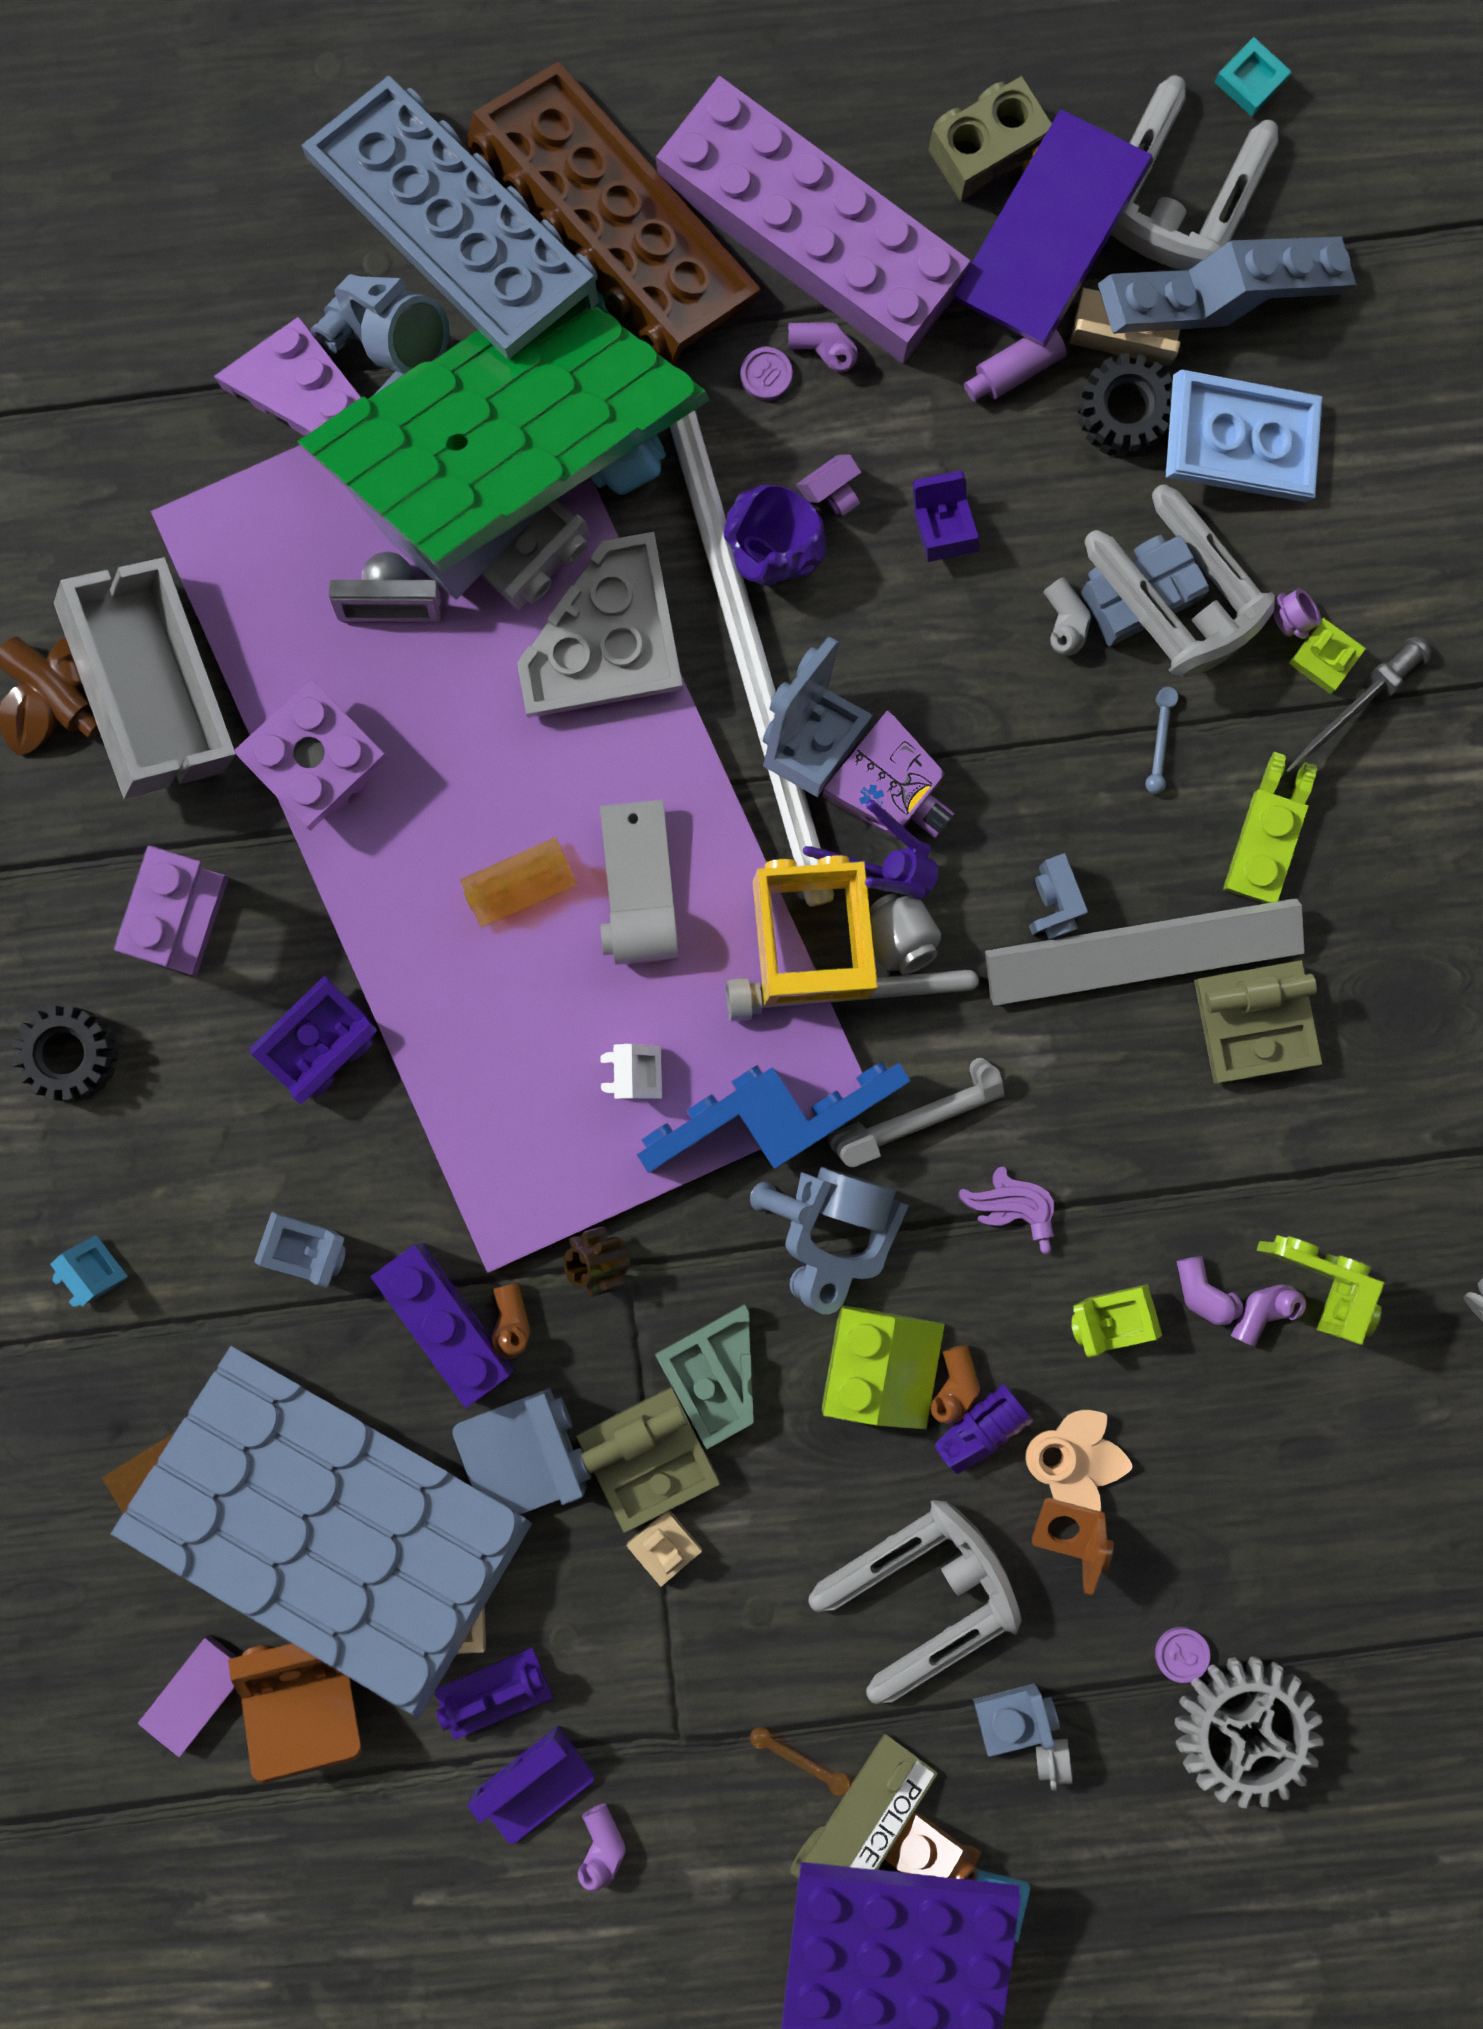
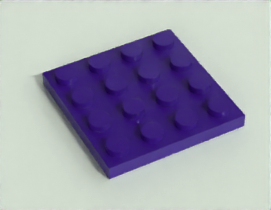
[781,1862,1021,2029]

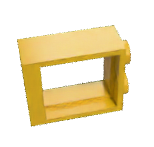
[752,856,877,1006]

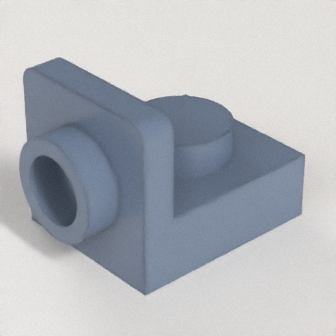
[1029,853,1088,940]
[973,1683,1060,1757]

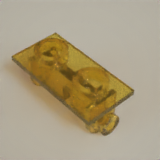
[460,837,578,928]

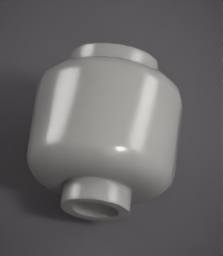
[870,893,941,975]

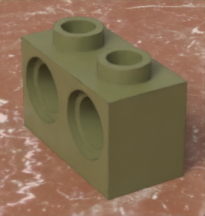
[929,76,1052,202]

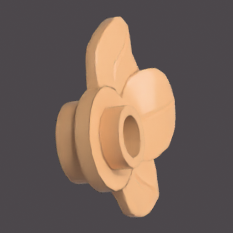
[1026,1410,1132,1512]

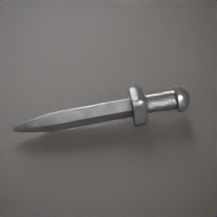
[1287,637,1431,771]

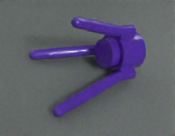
[803,800,938,900]

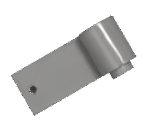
[600,800,679,965]

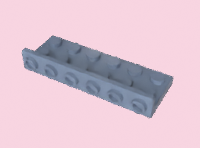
[302,75,599,360]

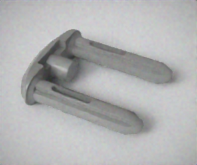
[1111,75,1278,270]
[1085,484,1275,677]
[808,1500,1022,1704]

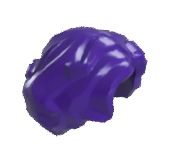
[724,485,827,586]

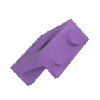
[114,846,229,977]

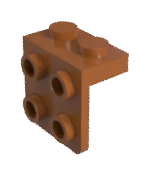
[228,1643,362,1784]

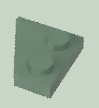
[655,1304,754,1449]

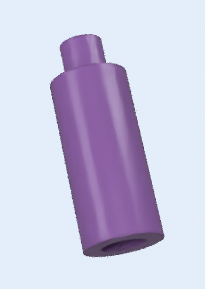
[964,330,1067,401]

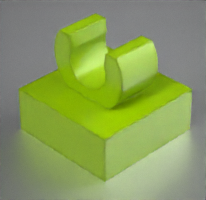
[1288,618,1366,694]

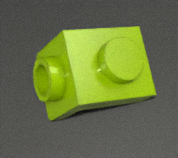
[1072,1284,1162,1358]

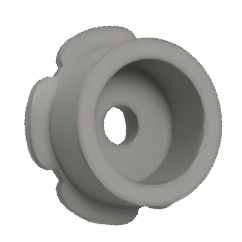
[1036,1739,1072,1791]

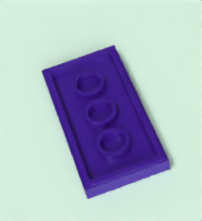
[953,109,1153,348]

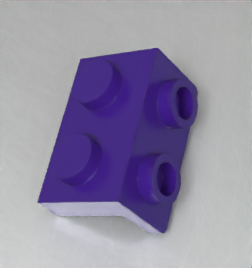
[249,976,376,1104]

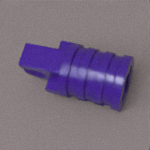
[934,1383,1034,1474]

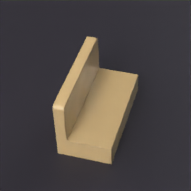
[1069,288,1180,366]

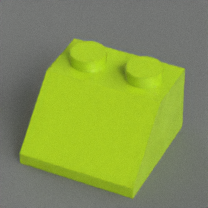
[822,1305,945,1429]

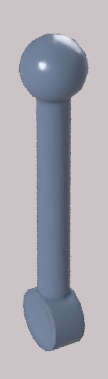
[1145,687,1178,794]

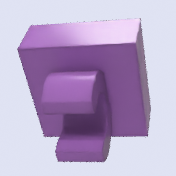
[796,454,861,516]

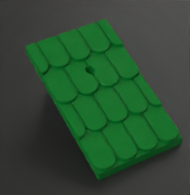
[297,300,710,600]

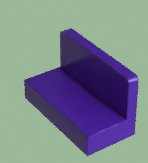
[467,1725,595,1844]

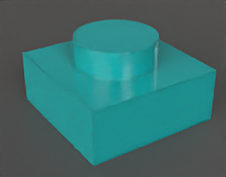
[1215,37,1292,117]

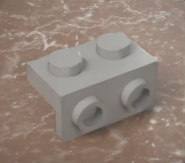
[480,499,590,611]

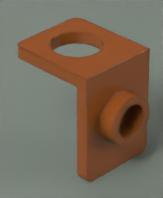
[1032,1498,1114,1595]

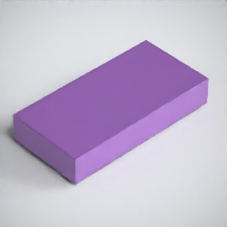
[138,1634,237,1757]

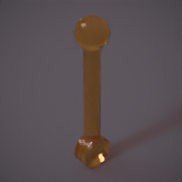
[750,1727,850,1796]

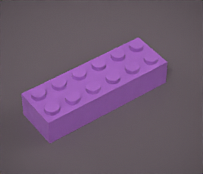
[656,76,971,364]

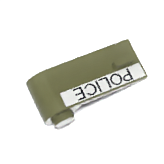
[790,1734,938,1879]

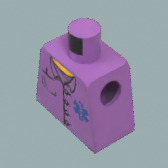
[822,711,955,838]

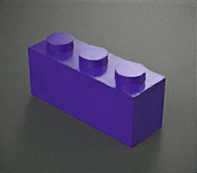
[371,1243,516,1408]

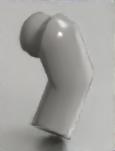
[1043,577,1091,655]

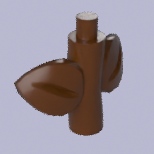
[0,637,100,755]

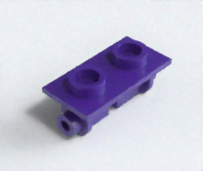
[434,1647,553,1740]

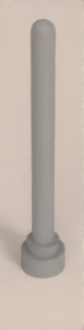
[726,970,979,1022]

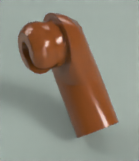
[491,1282,531,1359]
[931,1344,980,1424]

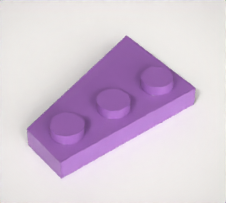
[214,317,361,436]

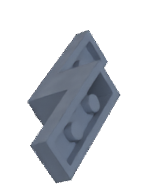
[1098,236,1356,334]

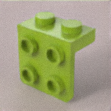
[1256,1235,1384,1345]

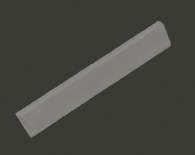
[985,898,1304,1006]

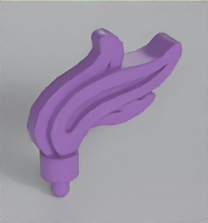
[958,1167,1054,1254]

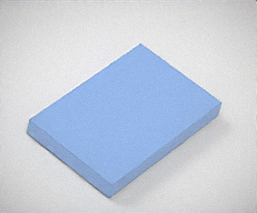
[1166,370,1322,502]

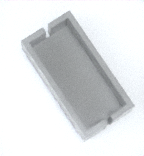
[54,557,236,799]

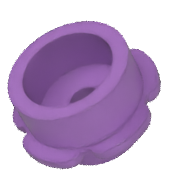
[1273,588,1321,639]

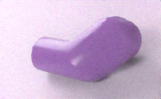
[789,323,858,373]
[1176,1256,1243,1325]
[1231,1284,1306,1347]
[578,1803,626,1891]

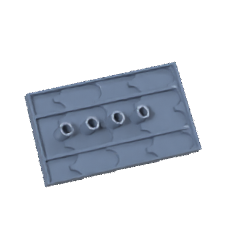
[110,1346,532,1718]

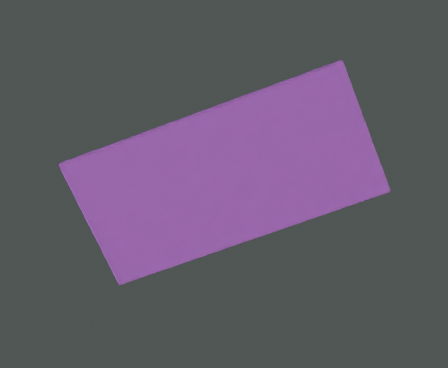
[151,445,862,1273]

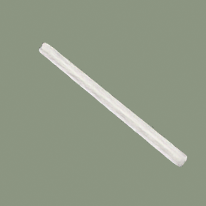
[670,410,834,906]

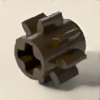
[564,1227,630,1297]

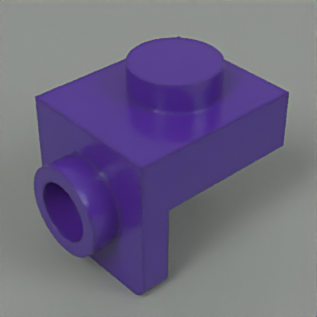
[913,471,979,562]

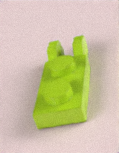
[1223,752,1317,904]

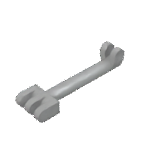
[828,1058,1004,1167]

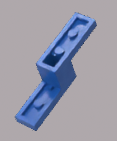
[637,1061,910,1173]

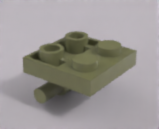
[1194,960,1322,1084]
[576,1386,720,1533]

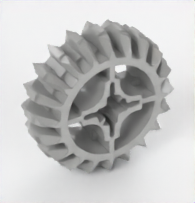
[1175,1657,1324,1808]

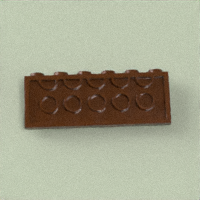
[466,62,761,366]

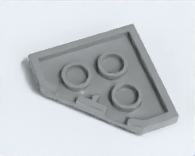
[517,532,683,718]

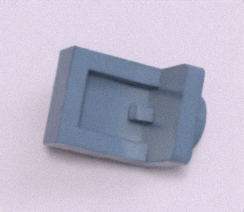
[254,1212,345,1288]

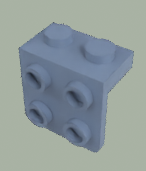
[762,637,873,797]
[453,1388,591,1515]

